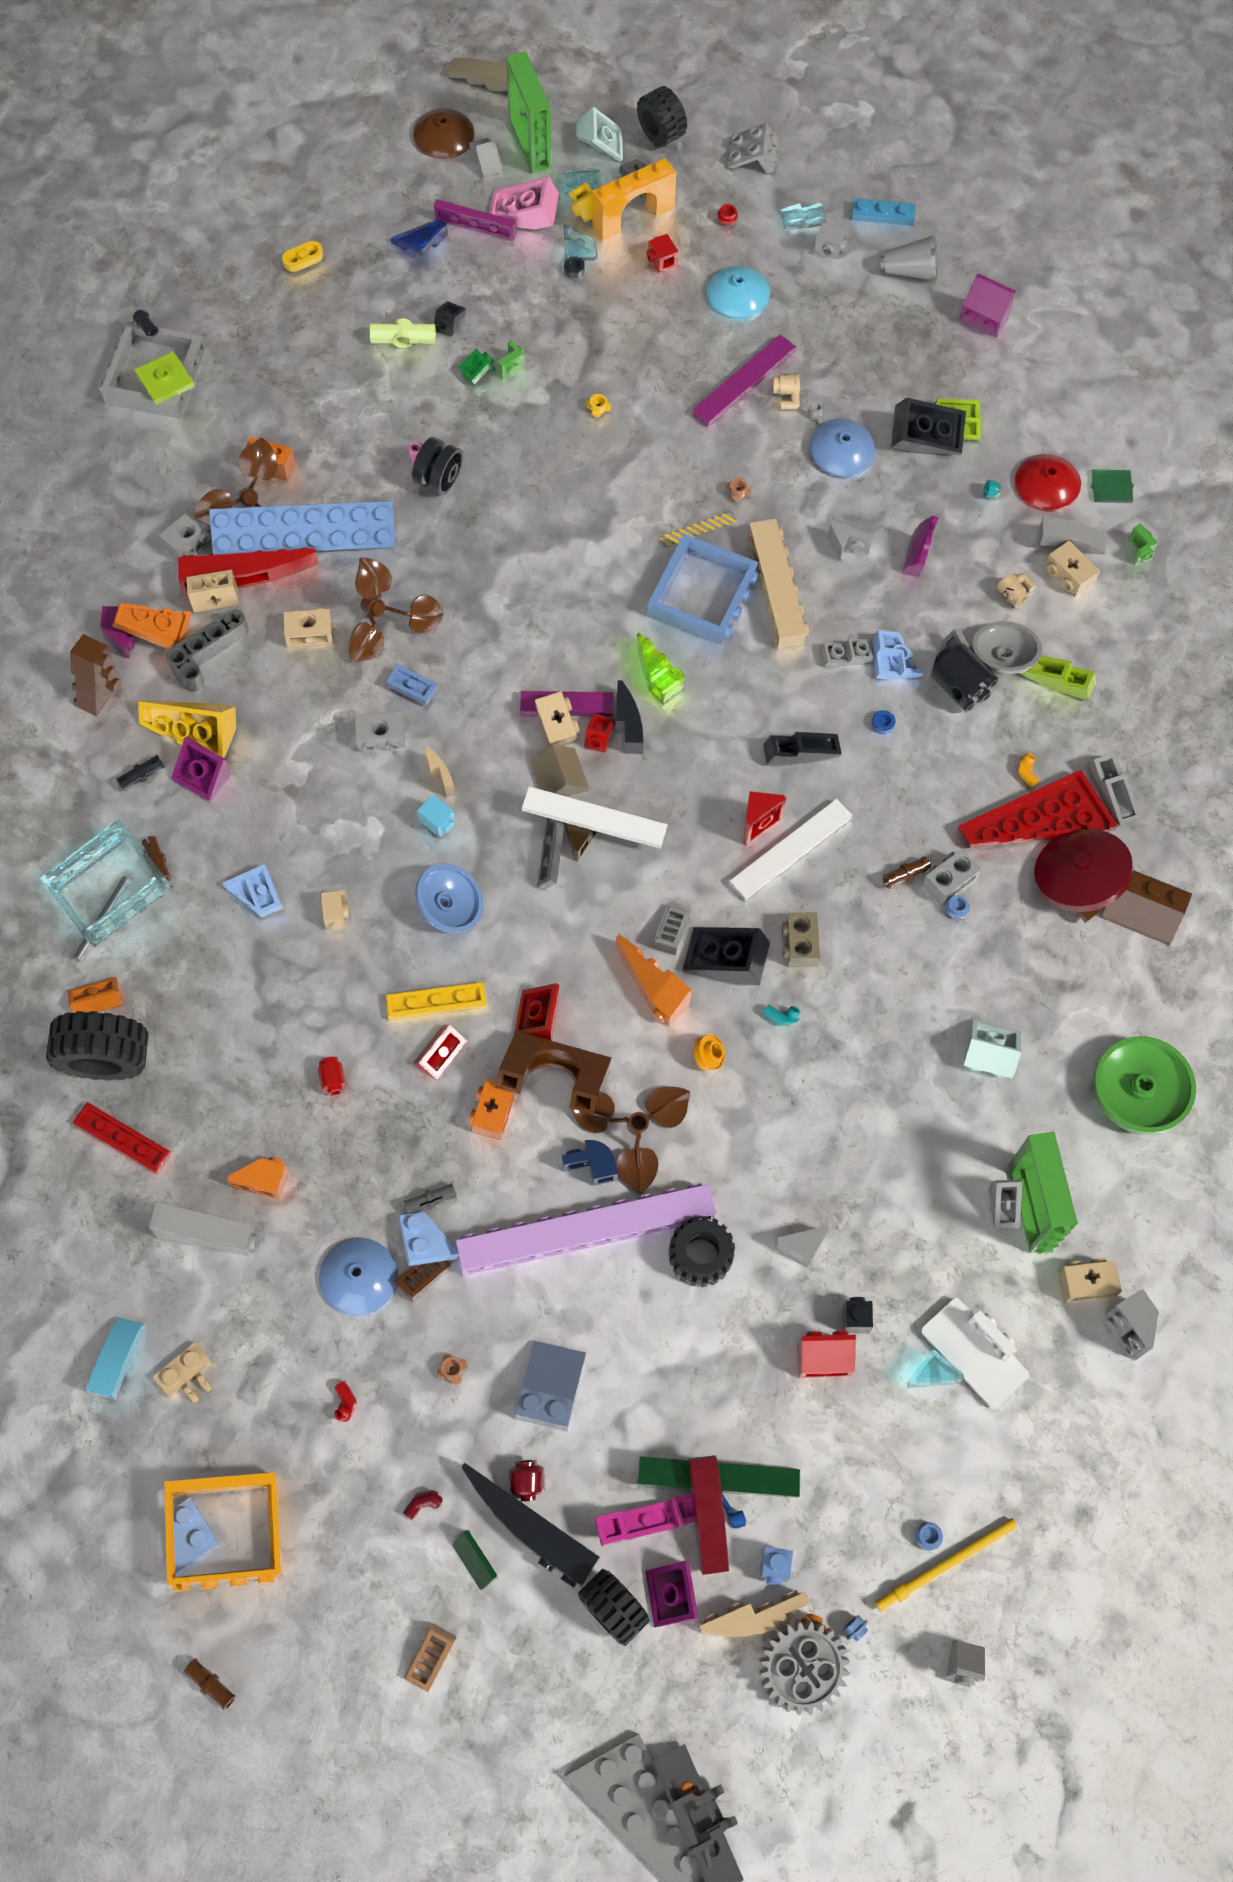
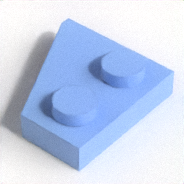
[398,1212,459,1266]

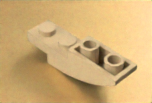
[698,1590,810,1638]

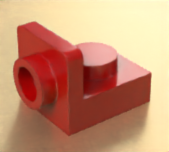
[584,713,616,753]

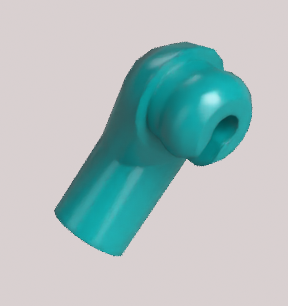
[762,1004,801,1026]

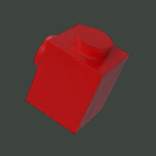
[646,234,679,273]

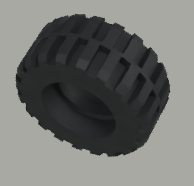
[46,1011,149,1081]

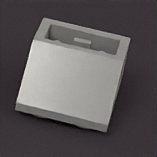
[1105,1289,1159,1361]

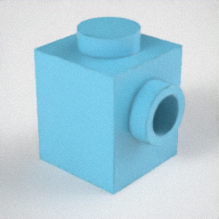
[417,794,456,838]

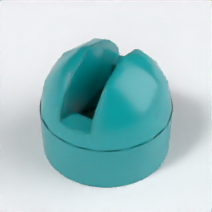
[983,480,1002,499]

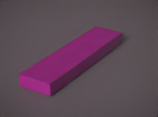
[434,199,516,241]
[520,691,613,716]

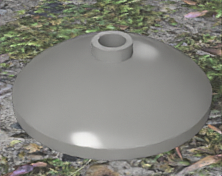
[972,621,1042,674]

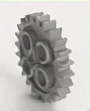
[758,1619,850,1715]

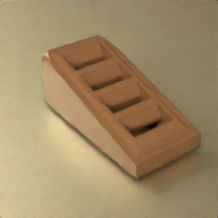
[404,1624,457,1692]

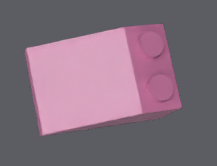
[489,176,560,230]

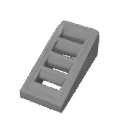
[653,904,691,955]

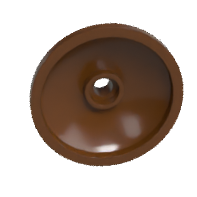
[413,108,474,159]

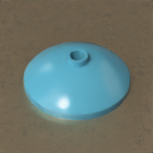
[706,266,770,319]

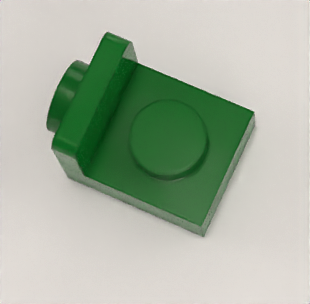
[458,348,497,384]

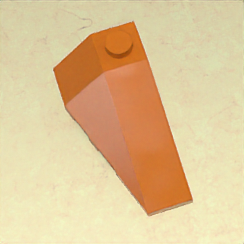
[615,934,692,1027]

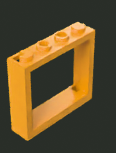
[164,1472,281,1592]

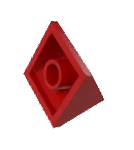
[743,791,787,845]
[513,983,560,1041]

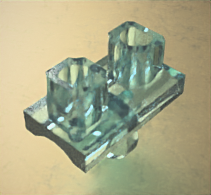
[563,168,601,195]

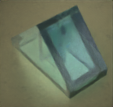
[563,222,598,261]
[907,1349,964,1388]

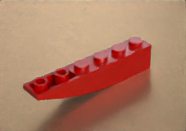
[178,547,318,593]

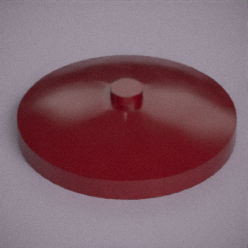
[1034,829,1134,912]

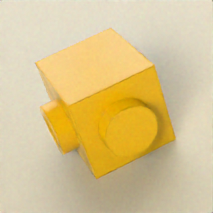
[569,182,592,223]

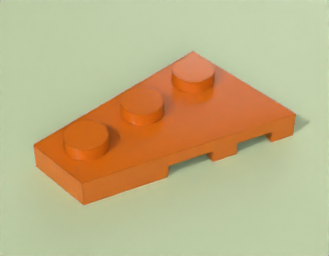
[112,603,191,650]

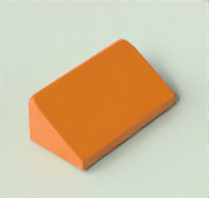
[68,977,123,1013]

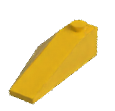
[138,700,236,758]

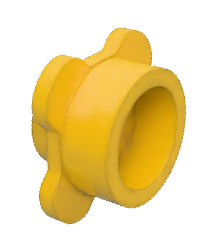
[585,394,611,417]

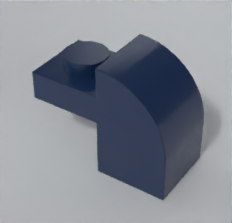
[562,1140,618,1186]

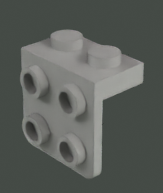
[727,123,779,174]

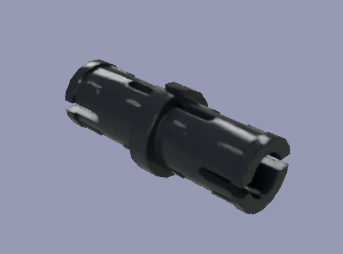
[116,754,165,791]

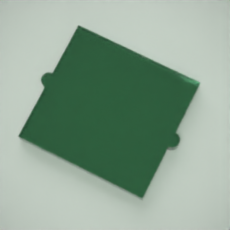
[1090,469,1134,503]

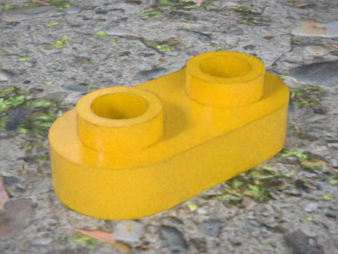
[282,241,323,272]

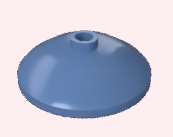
[810,419,876,478]
[415,863,483,933]
[319,1238,398,1316]

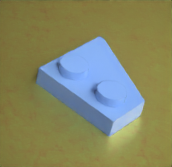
[223,864,283,918]
[173,1497,220,1575]

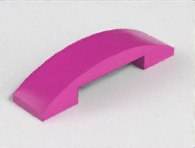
[594,1494,695,1546]

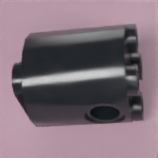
[930,644,999,713]

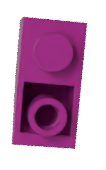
[100,606,135,658]

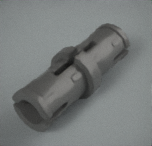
[403,1183,457,1214]

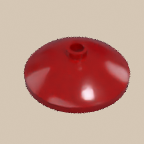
[1014,454,1081,512]

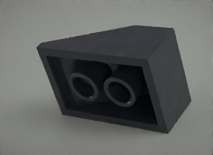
[891,398,966,455]
[682,927,770,986]

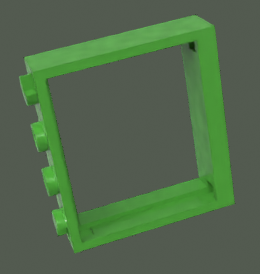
[506,51,552,174]
[1008,1131,1078,1255]

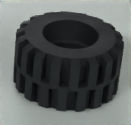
[637,86,687,147]
[668,1216,735,1287]
[578,1568,650,1646]

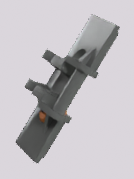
[653,1744,744,1882]

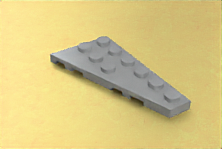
[564,1734,705,1882]

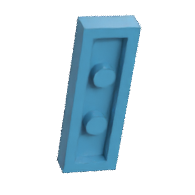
[851,198,916,226]

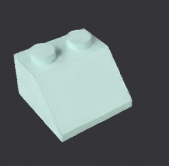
[964,1019,1021,1079]

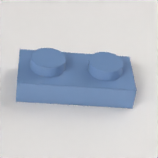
[386,664,438,706]

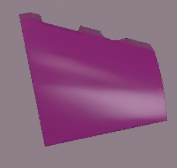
[902,516,939,577]

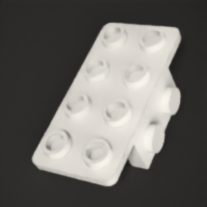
[921,1298,1029,1409]

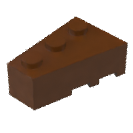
[70,634,122,717]

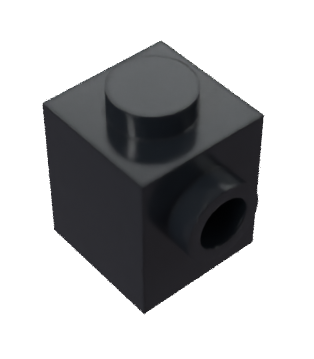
[842,1297,873,1334]

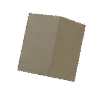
[530,744,589,796]

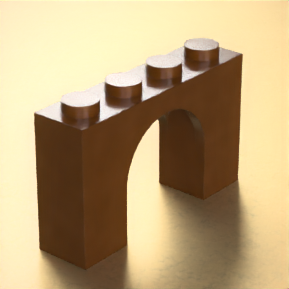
[496,1031,612,1115]

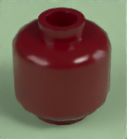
[509,1460,545,1502]

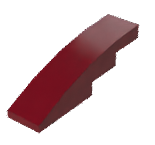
[689,1455,729,1575]

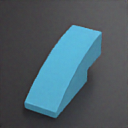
[86,1318,144,1400]

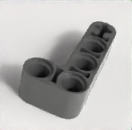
[166,609,248,692]

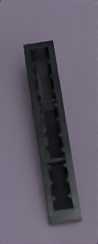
[462,1462,600,1589]

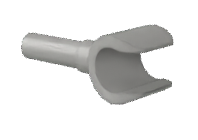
[809,403,824,426]

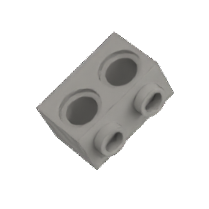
[923,849,981,906]

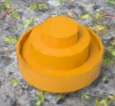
[693,1034,725,1071]

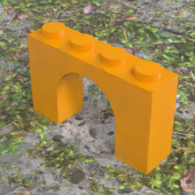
[592,158,676,241]

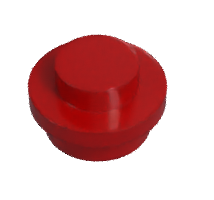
[717,204,738,225]

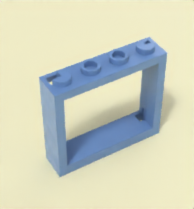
[647,534,760,646]

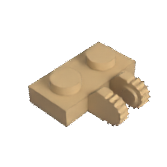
[153,1342,213,1403]

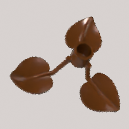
[194,438,277,526]
[349,557,443,662]
[572,1087,690,1193]

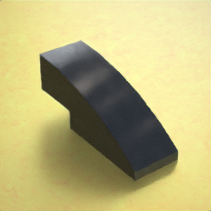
[616,680,644,754]
[763,732,842,765]

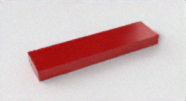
[72,1102,172,1175]

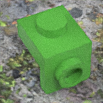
[497,340,525,380]
[1128,523,1158,565]

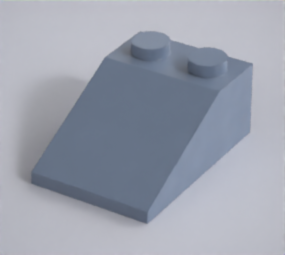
[515,1341,586,1432]

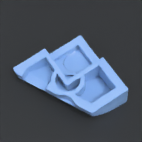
[871,630,923,679]

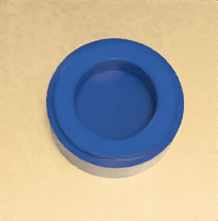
[871,710,896,735]

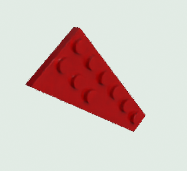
[957,770,1118,848]

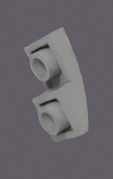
[821,638,873,667]

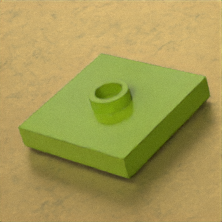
[134,351,195,405]

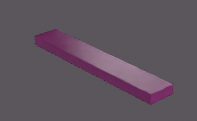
[692,334,796,426]

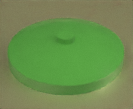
[1093,1036,1196,1135]

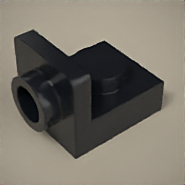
[434,301,466,336]

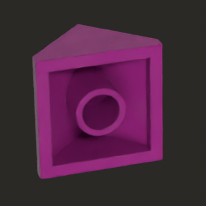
[171,737,231,801]
[645,1560,698,1628]

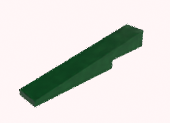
[638,1456,800,1498]

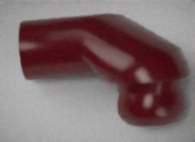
[403,1490,443,1521]

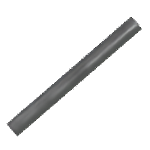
[73,876,131,962]

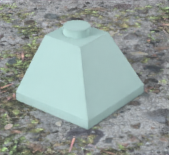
[576,107,623,162]

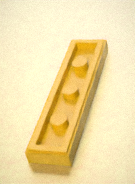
[386,982,487,1020]

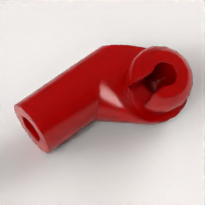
[334,1381,357,1422]

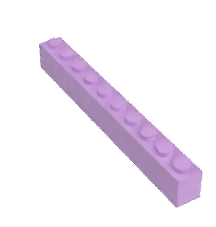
[456,1183,717,1276]

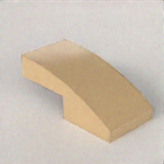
[424,747,455,797]

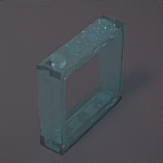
[41,819,173,948]

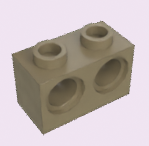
[782,912,820,967]

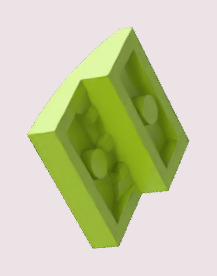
[935,398,981,441]

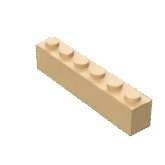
[748,519,809,650]

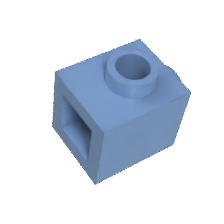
[760,1547,793,1585]

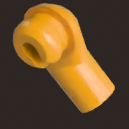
[1017,753,1040,789]

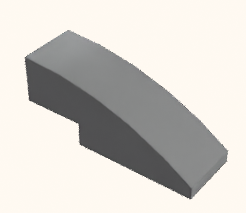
[1039,517,1106,555]
[1087,753,1142,826]

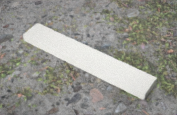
[522,786,668,849]
[729,799,852,901]

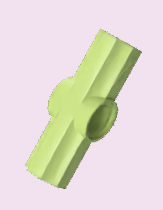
[370,318,436,348]

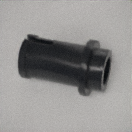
[133,310,159,338]

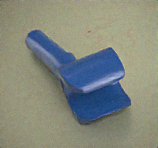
[722,1493,746,1529]

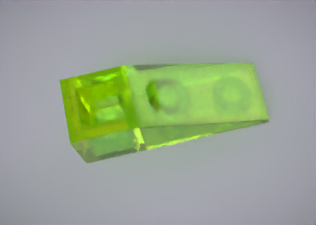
[636,632,685,706]

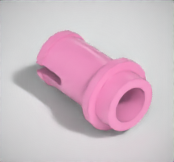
[407,441,423,467]

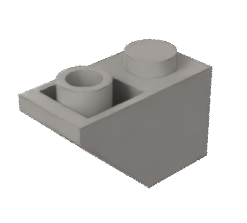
[947,1640,985,1687]

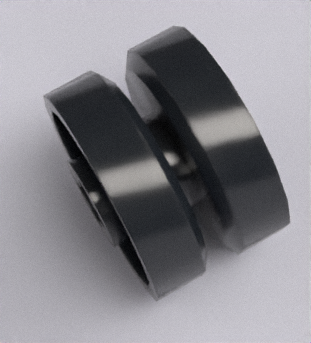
[412,437,463,495]

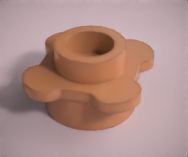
[725,478,751,501]
[437,1354,468,1385]

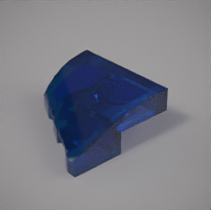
[390,220,448,256]

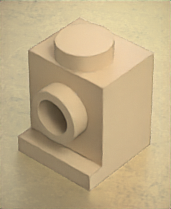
[321,890,349,930]

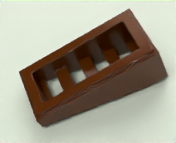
[394,1261,451,1303]

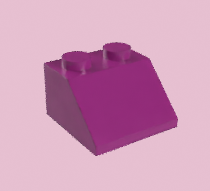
[959,273,1016,337]

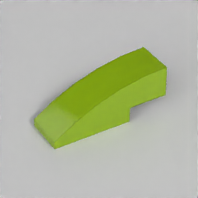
[1020,655,1096,700]

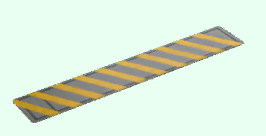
[659,511,737,547]

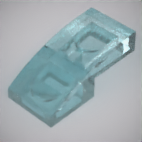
[780,203,827,229]

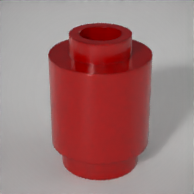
[317,1057,347,1096]

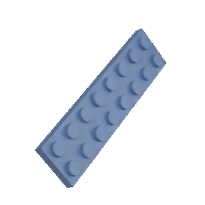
[209,501,395,555]

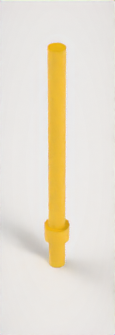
[875,1518,1018,1612]

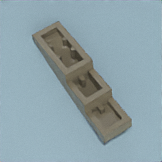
[446,58,508,91]

